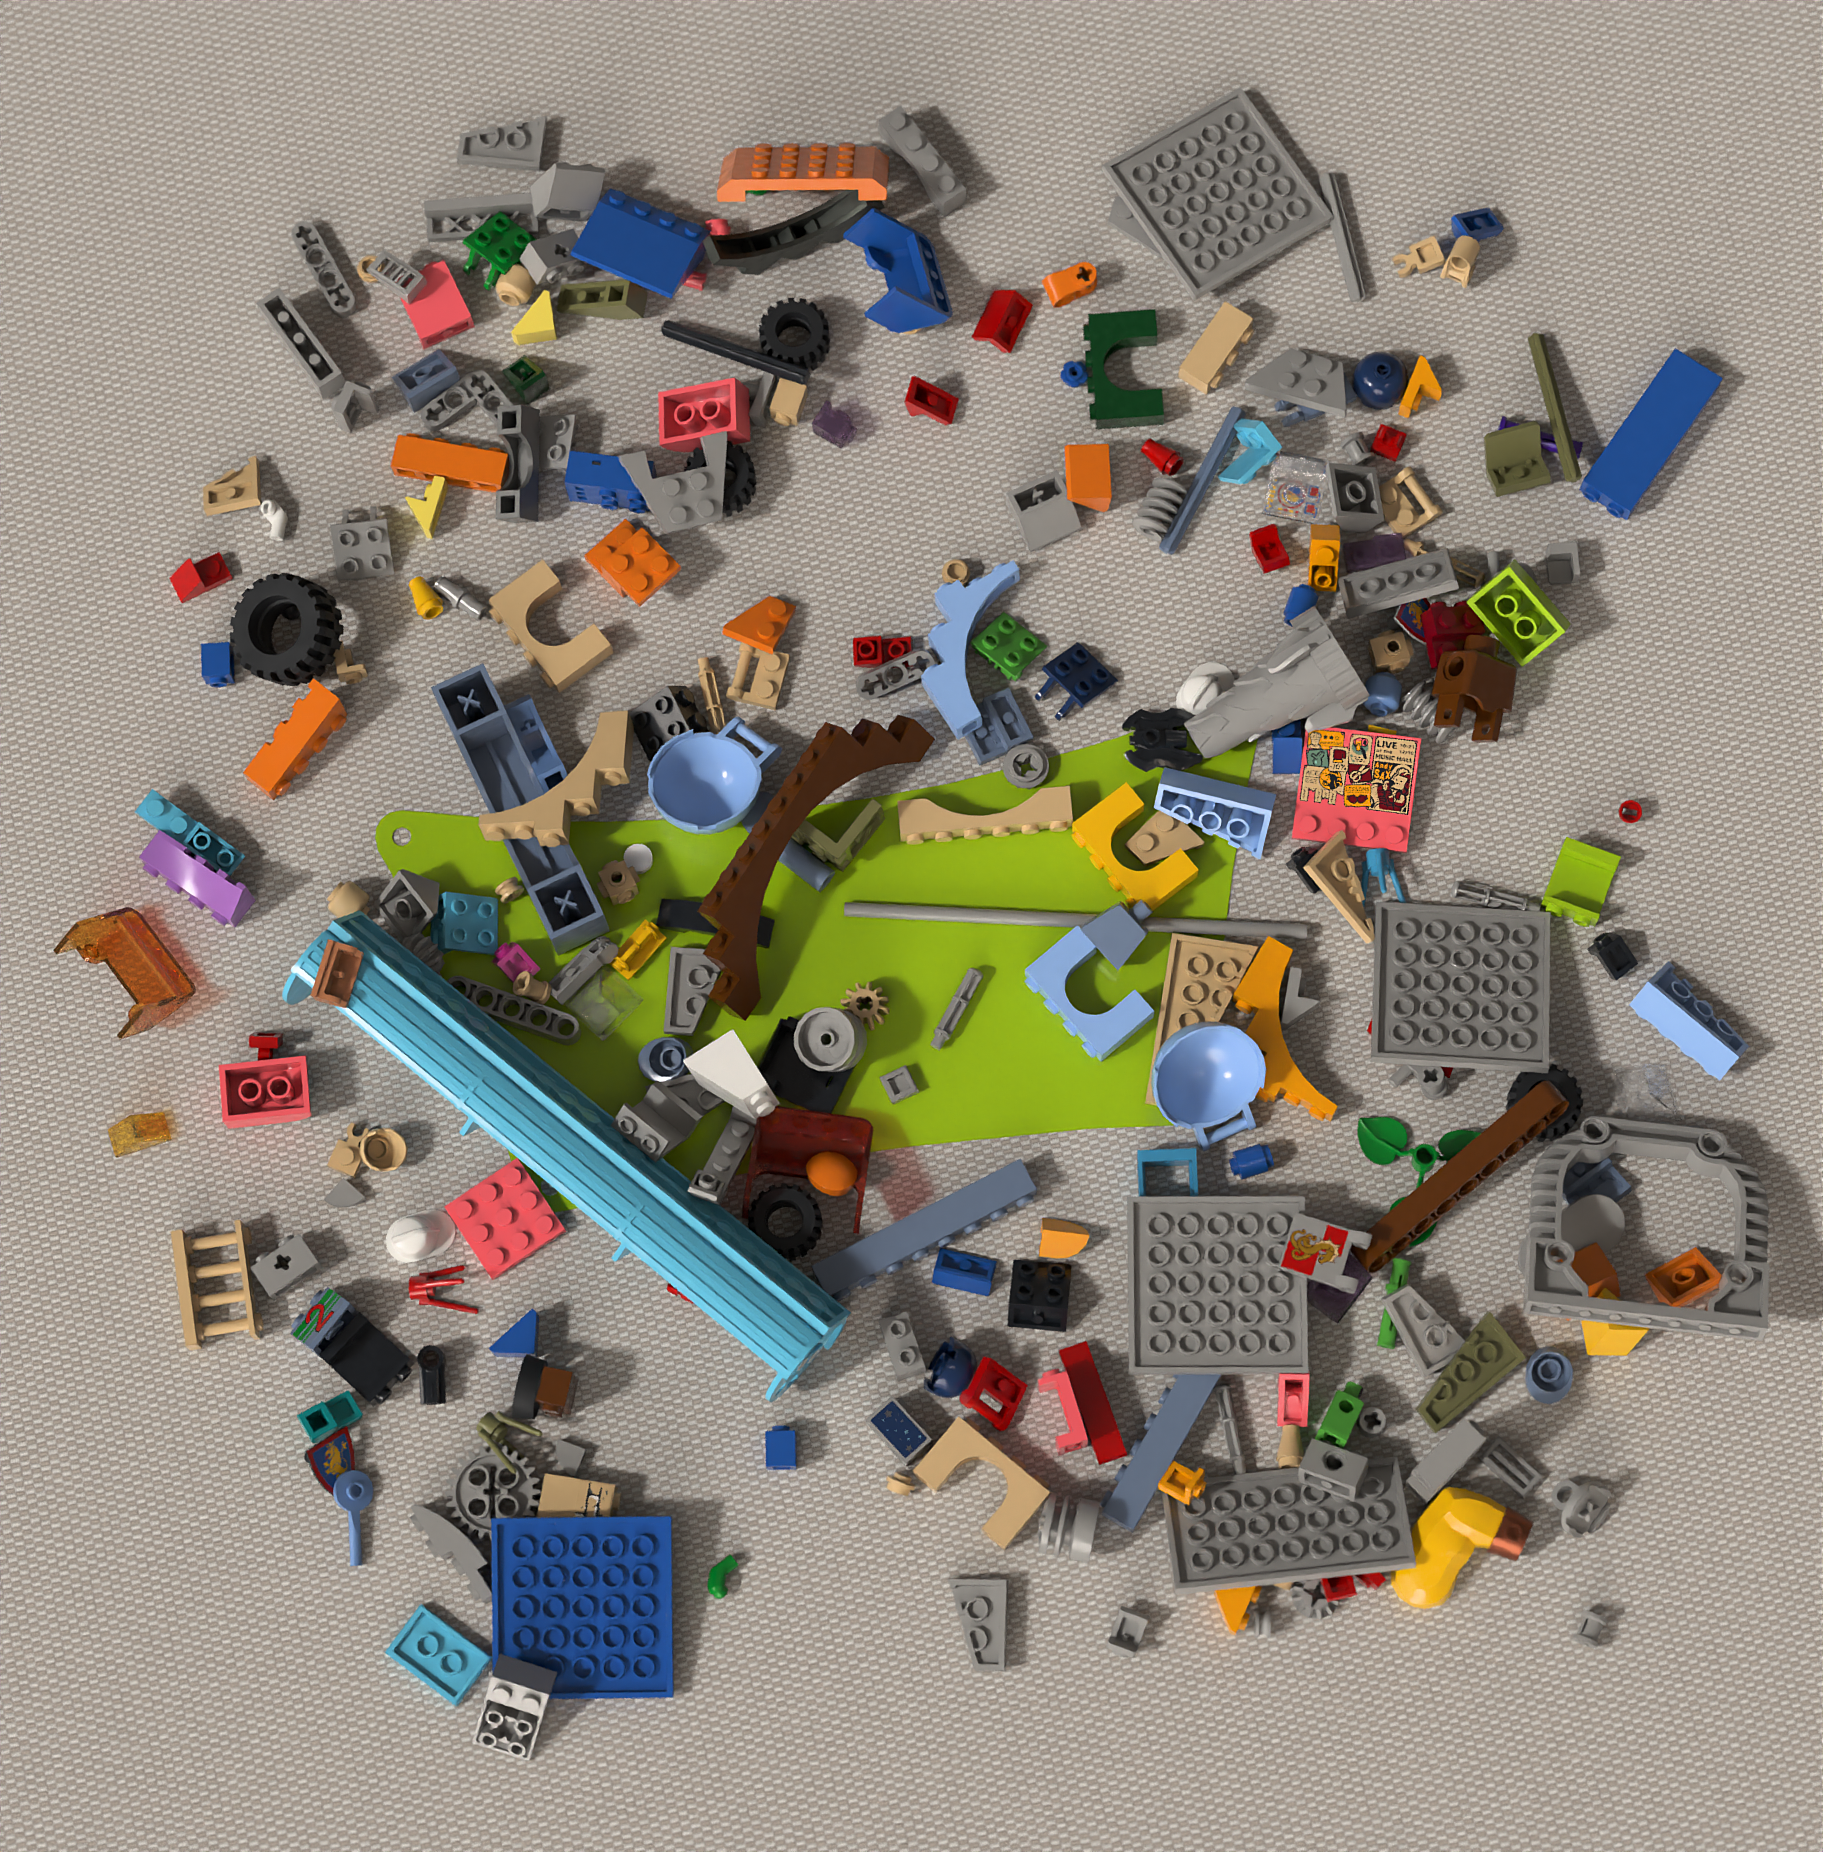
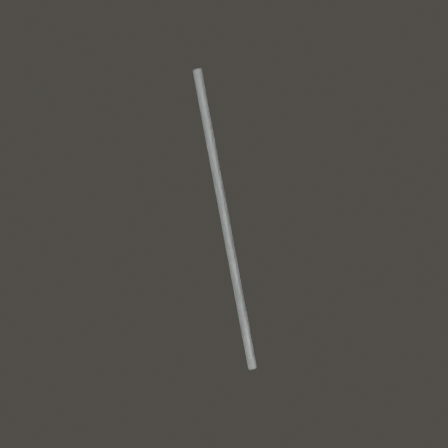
[844,902,1307,939]

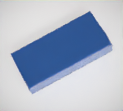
[932,1248,997,1296]

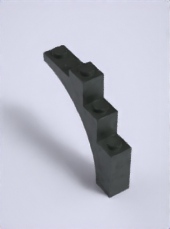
[702,190,885,275]

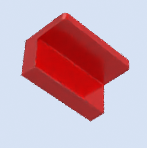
[972,290,1033,353]

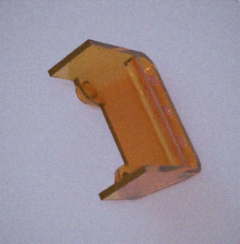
[53,907,196,1040]

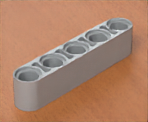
[447,976,581,1046]

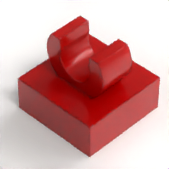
[1370,424,1407,462]
[249,1032,283,1061]

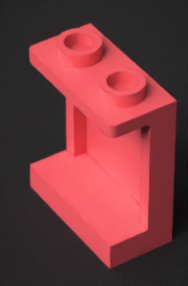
[396,260,475,349]
[1038,1369,1088,1455]

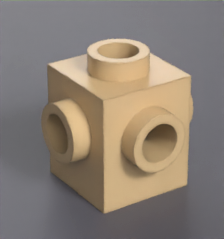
[1367,630,1413,674]
[596,860,640,906]

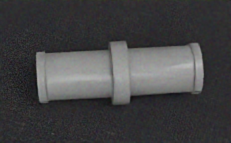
[433,576,489,621]

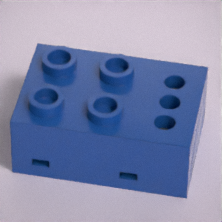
[564,450,658,514]

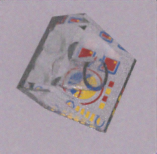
[1262,450,1331,524]

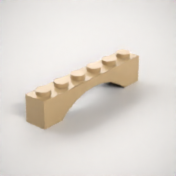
[897,786,1073,844]

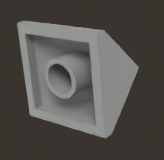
[373,869,440,941]

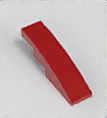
[1058,1341,1127,1465]

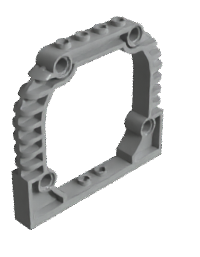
[1523,1115,1769,1341]

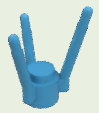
[1361,848,1406,907]

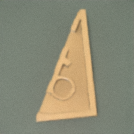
[1303,830,1375,944]

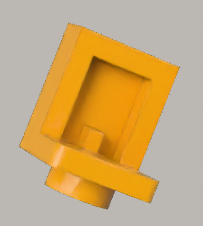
[1158,1461,1207,1505]

